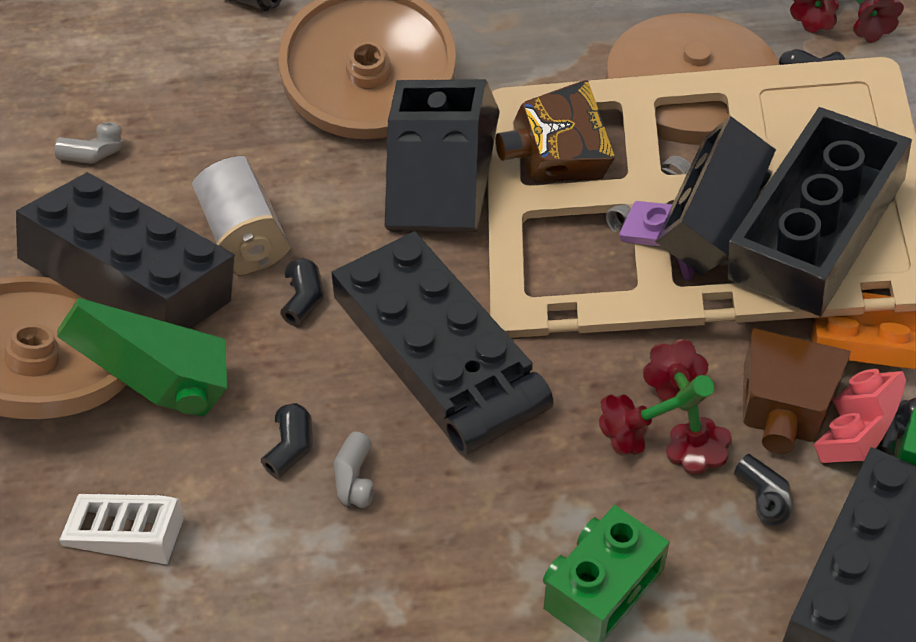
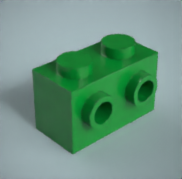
[543,504,670,642]

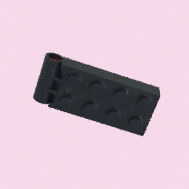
[331,231,554,456]

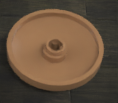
[278,0,456,139]
[606,13,780,145]
[0,276,126,419]

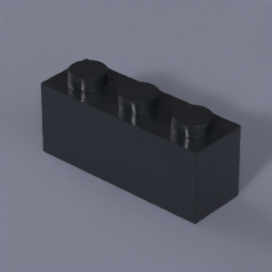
[655,116,776,275]

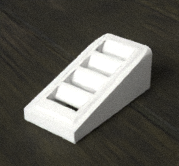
[60,494,184,565]

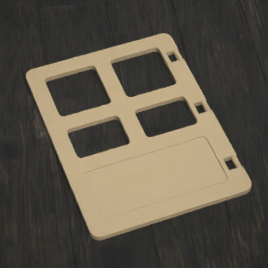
[488,57,916,338]

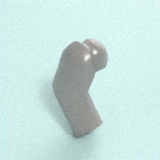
[55,122,124,164]
[333,432,375,508]

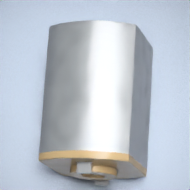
[191,156,291,275]

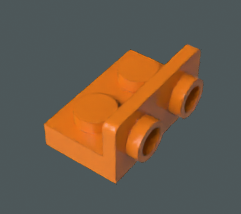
[811,292,916,369]

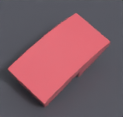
[814,369,906,463]

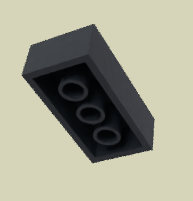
[728,107,912,317]
[16,172,235,329]

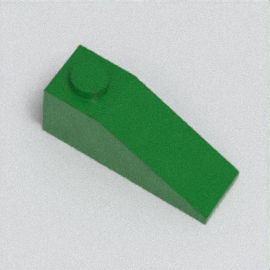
[57,298,227,417]

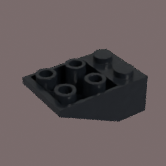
[385,79,500,232]

